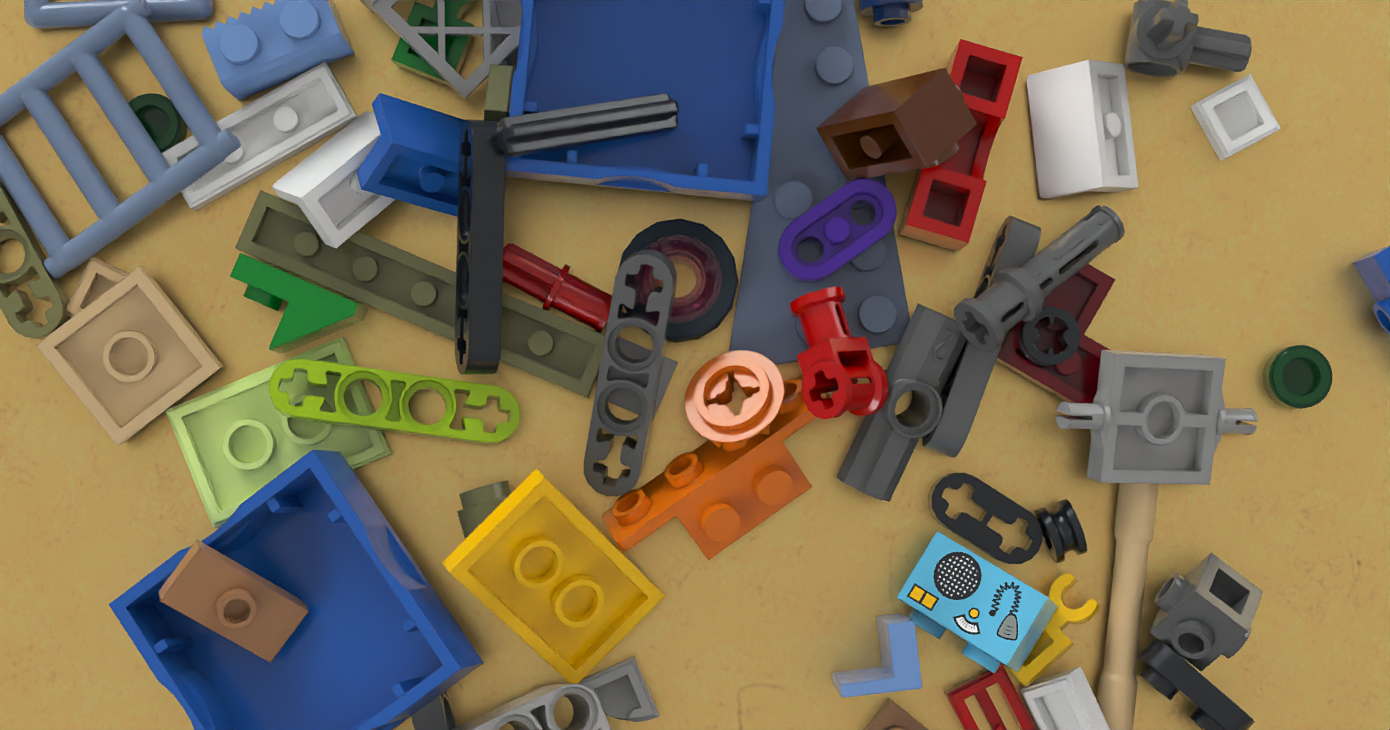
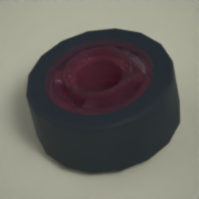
[618,219,738,343]

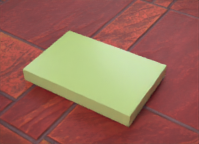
[165,337,393,528]

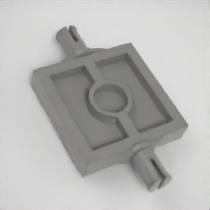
[1056,350,1258,485]

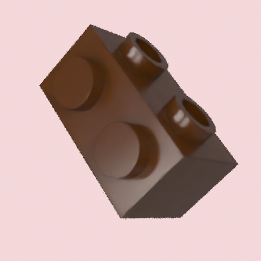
[816,68,977,182]

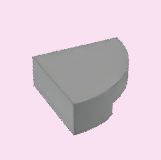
[578,656,660,722]

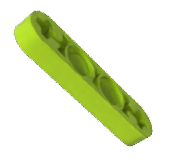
[269,359,520,445]

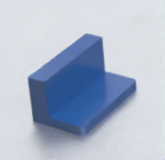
[356,93,465,217]

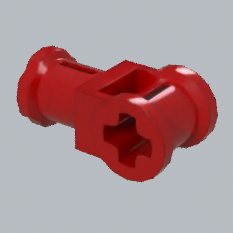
[790,286,889,419]

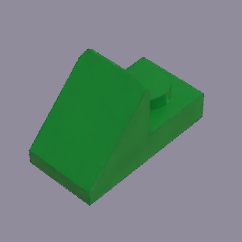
[230,253,368,354]

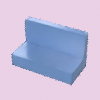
[832,613,922,697]

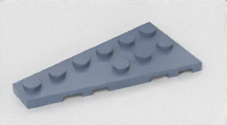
[729,0,910,365]

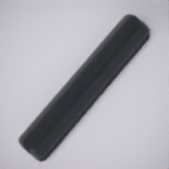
[496,93,679,157]

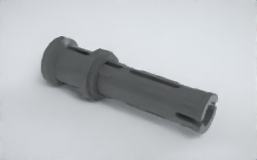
[954,205,1125,352]

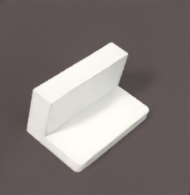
[1027,60,1139,199]
[272,111,396,248]

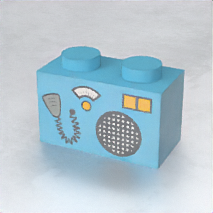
[897,531,1058,674]

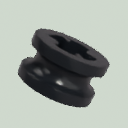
[1017,307,1081,366]
[1035,499,1087,563]

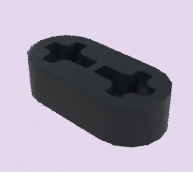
[928,473,1043,564]

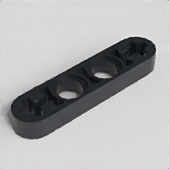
[455,119,506,375]

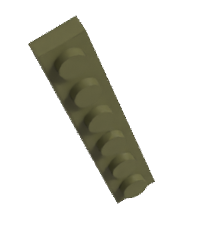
[235,190,605,398]

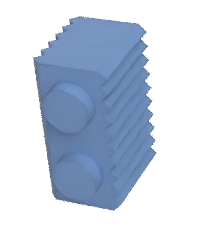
[201,0,354,101]

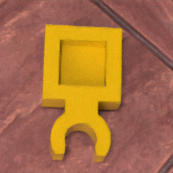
[1008,573,1100,687]

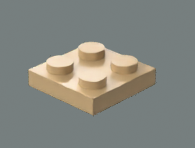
[36,266,223,446]

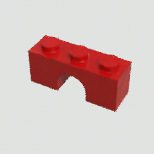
[898,39,1023,252]

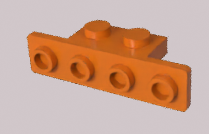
[602,374,830,560]

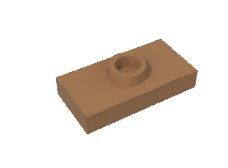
[158,540,309,663]

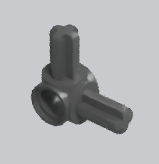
[1124,0,1252,77]

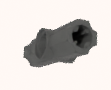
[836,303,967,502]

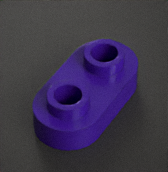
[778,179,897,283]

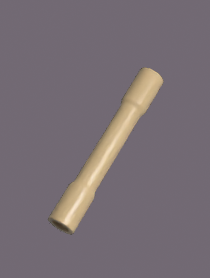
[1097,483,1159,730]

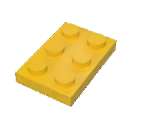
[442,469,665,684]

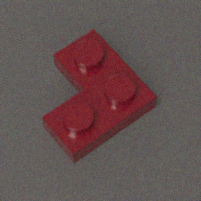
[996,264,1115,403]

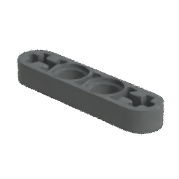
[922,215,1041,458]
[583,249,677,496]

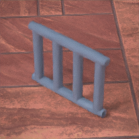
[0,0,241,279]

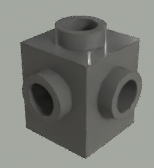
[1150,552,1263,671]

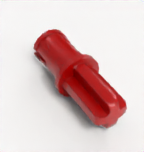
[502,243,612,333]

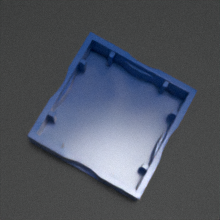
[505,0,785,202]
[109,450,484,730]

